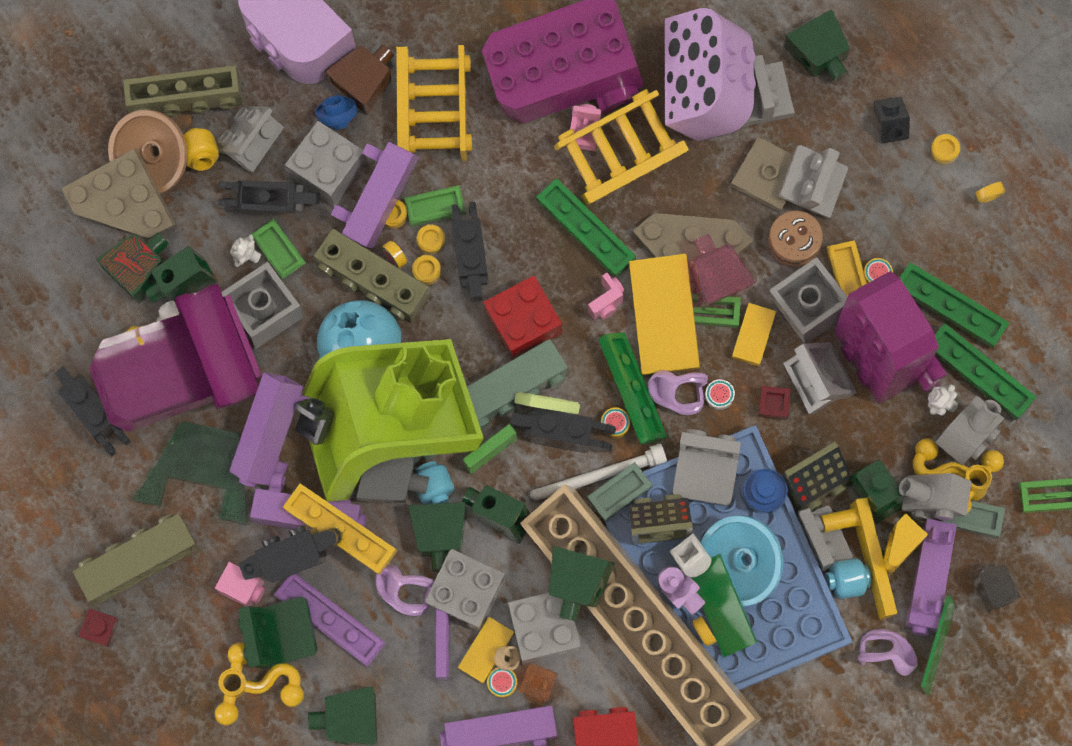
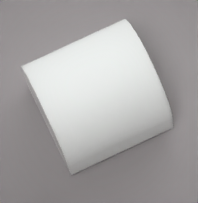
[669,534,711,577]

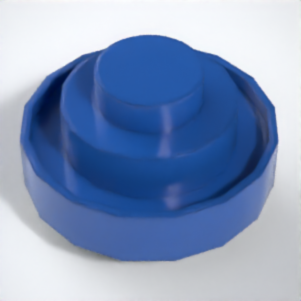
[315,95,358,130]
[743,468,788,513]

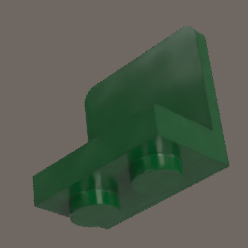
[238,597,318,669]

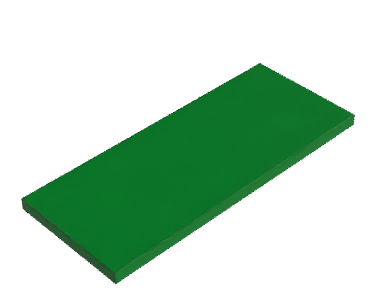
[690,554,758,658]
[921,595,955,695]

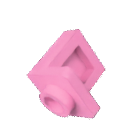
[570,104,601,151]
[588,273,624,322]

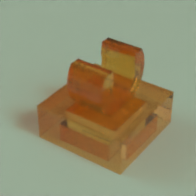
[519,663,558,703]

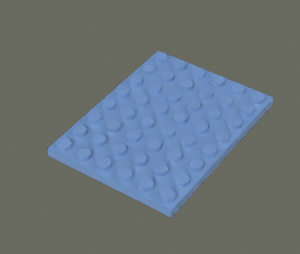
[605,425,853,691]

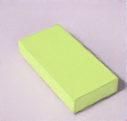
[514,392,580,414]

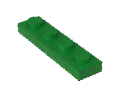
[536,178,636,278]
[900,262,1010,349]
[935,323,1037,421]
[598,332,667,445]

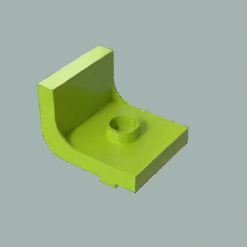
[302,339,484,502]

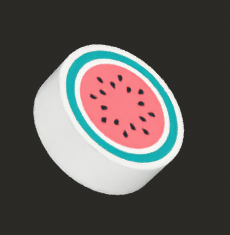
[705,379,735,410]

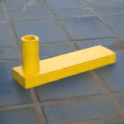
[283,483,397,575]
[820,497,898,620]

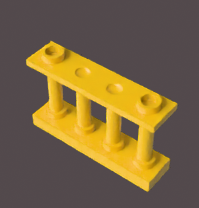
[396,45,472,161]
[554,89,689,206]

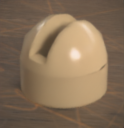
[494,646,520,670]

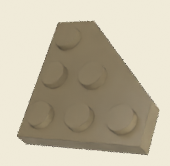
[61,149,176,238]
[632,213,754,293]

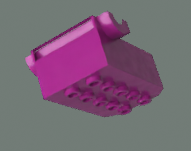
[482,0,644,124]
[834,271,947,404]
[89,283,262,432]

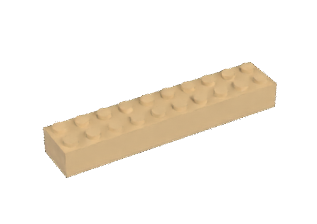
[520,484,762,746]

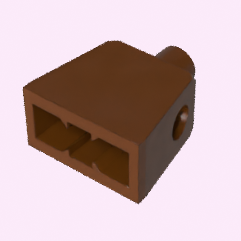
[325,44,394,115]

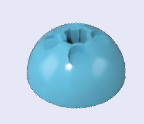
[317,300,401,359]

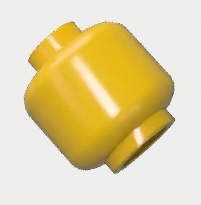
[183,128,219,171]

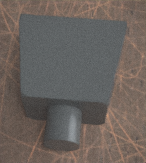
[357,457,429,503]

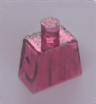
[689,234,755,308]

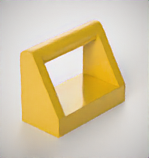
[883,514,928,576]

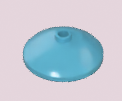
[701,515,783,606]

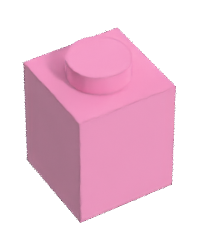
[215,562,265,606]

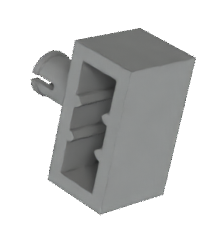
[935,396,1004,466]
[899,473,972,522]

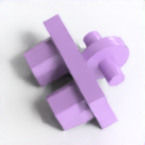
[658,566,705,615]

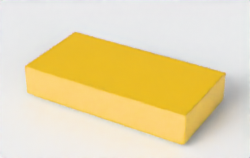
[826,240,867,296]
[732,303,776,367]
[458,617,515,684]

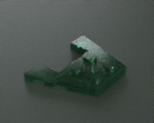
[133,421,247,525]

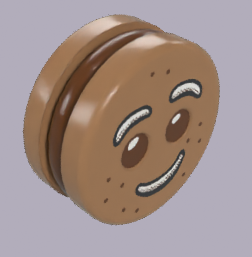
[768,211,823,268]

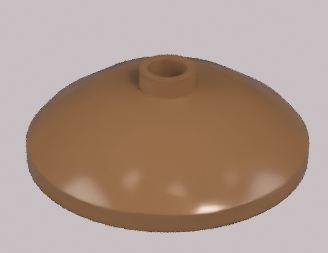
[108,110,188,194]

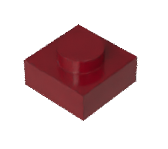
[758,386,791,420]
[79,608,119,647]

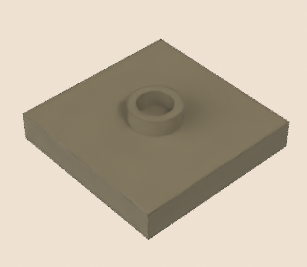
[731,137,793,213]

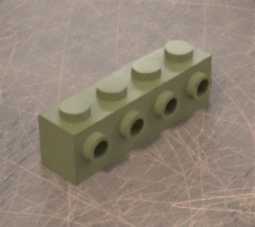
[123,65,243,116]
[314,229,431,323]
[72,513,200,607]

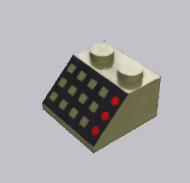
[783,441,852,512]
[629,494,693,545]

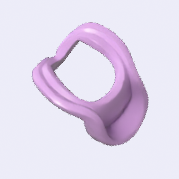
[648,370,708,415]
[376,564,434,616]
[857,629,918,676]

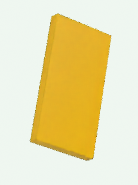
[629,253,700,376]

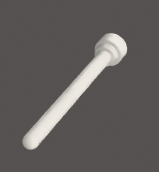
[530,443,667,501]

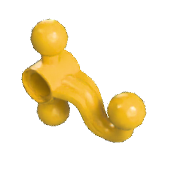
[913,438,1004,513]
[215,642,304,725]

